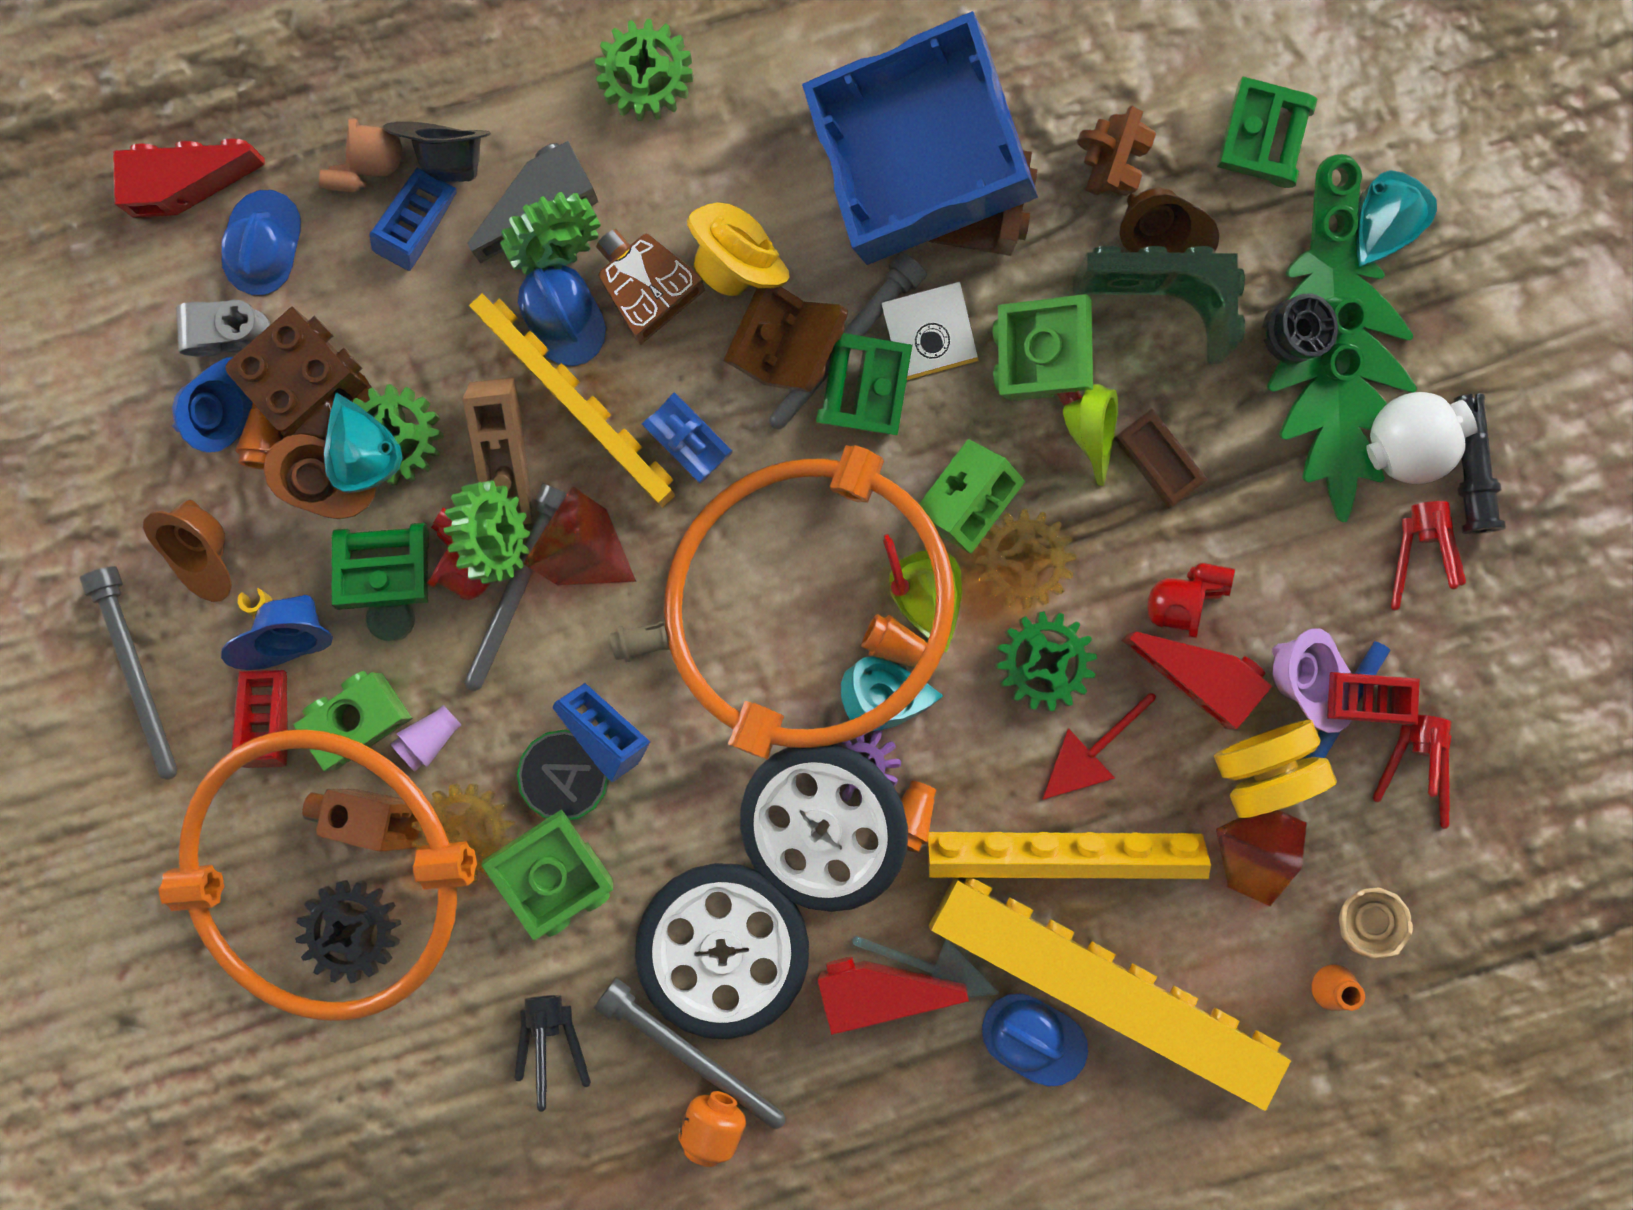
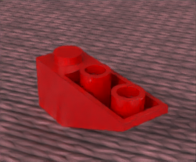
[113,139,265,218]

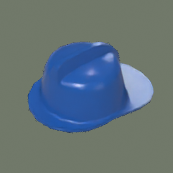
[221,190,301,295]
[518,265,606,366]
[172,357,253,453]
[221,595,333,670]
[982,994,1088,1087]

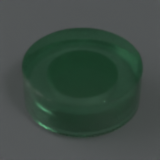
[366,604,415,641]

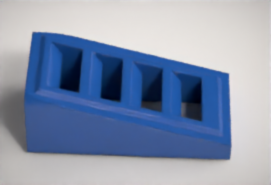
[369,167,457,271]
[552,683,650,782]

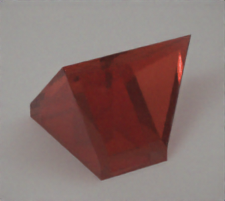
[523,486,636,585]
[1216,810,1307,907]

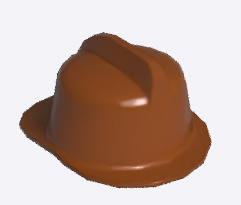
[264,434,377,519]
[143,500,232,602]

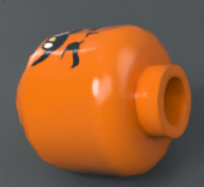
[678,1091,746,1167]

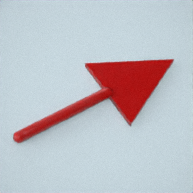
[1042,693,1156,800]

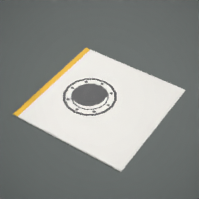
[881,282,979,380]

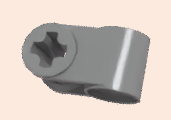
[176,299,271,357]

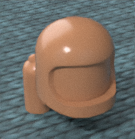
[319,118,402,193]

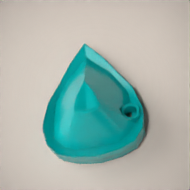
[1356,170,1437,267]
[324,393,402,493]
[841,656,943,731]

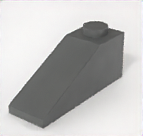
[467,141,599,263]

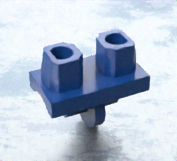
[642,392,733,484]

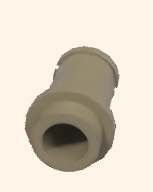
[610,620,670,663]

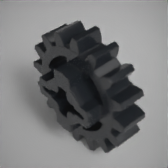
[295,880,401,983]

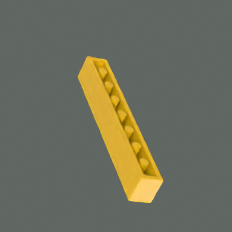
[928,878,1291,1111]

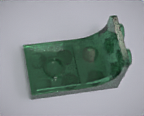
[1073,246,1245,364]

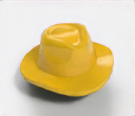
[687,202,790,296]

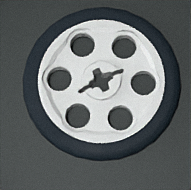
[740,744,908,912]
[635,863,809,1039]

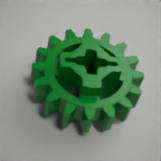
[995,611,1097,711]

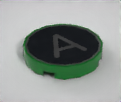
[517,729,609,820]

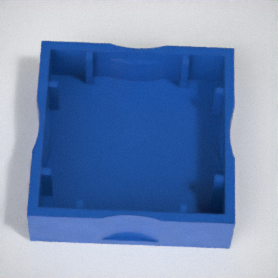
[802,11,1038,265]

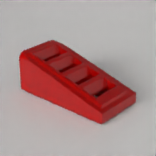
[231,670,288,768]
[1327,672,1420,725]

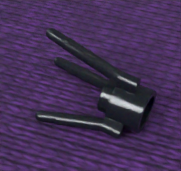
[514,995,591,1112]

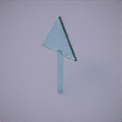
[852,936,999,997]

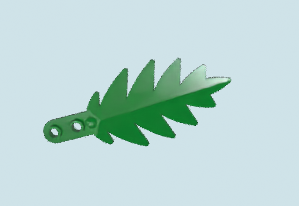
[1266,154,1417,522]

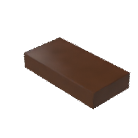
[1114,409,1208,509]

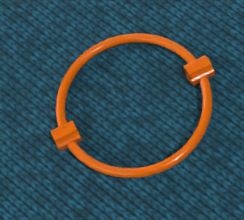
[664,445,955,760]
[158,730,477,1021]

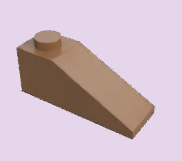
[462,377,533,524]

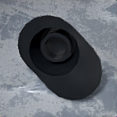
[383,122,491,182]

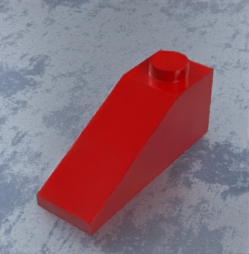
[1121,631,1273,729]
[817,957,969,1035]

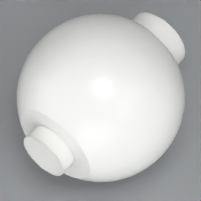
[1366,392,1477,484]

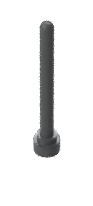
[769,252,927,429]
[465,483,576,691]
[79,566,177,780]
[594,978,786,1129]

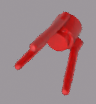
[1391,501,1466,611]
[1372,715,1452,829]

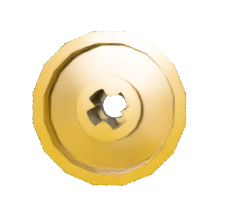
[1214,719,1337,818]

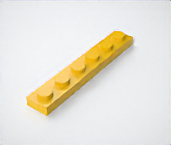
[469,293,675,508]
[927,832,1211,879]

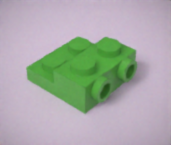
[993,294,1093,401]
[481,809,613,941]

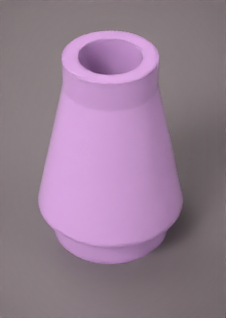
[390,705,462,772]

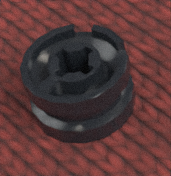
[1262,293,1338,364]

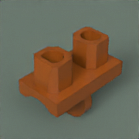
[1077,106,1156,196]

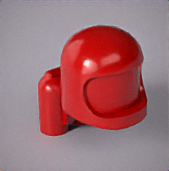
[427,507,490,600]
[1147,563,1235,638]

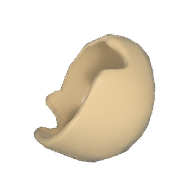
[1339,887,1413,959]

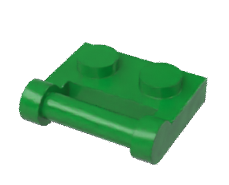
[1217,76,1318,188]
[816,333,913,435]
[332,522,429,610]

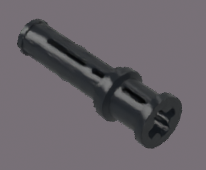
[1454,394,1506,534]

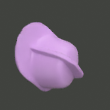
[1272,628,1352,733]

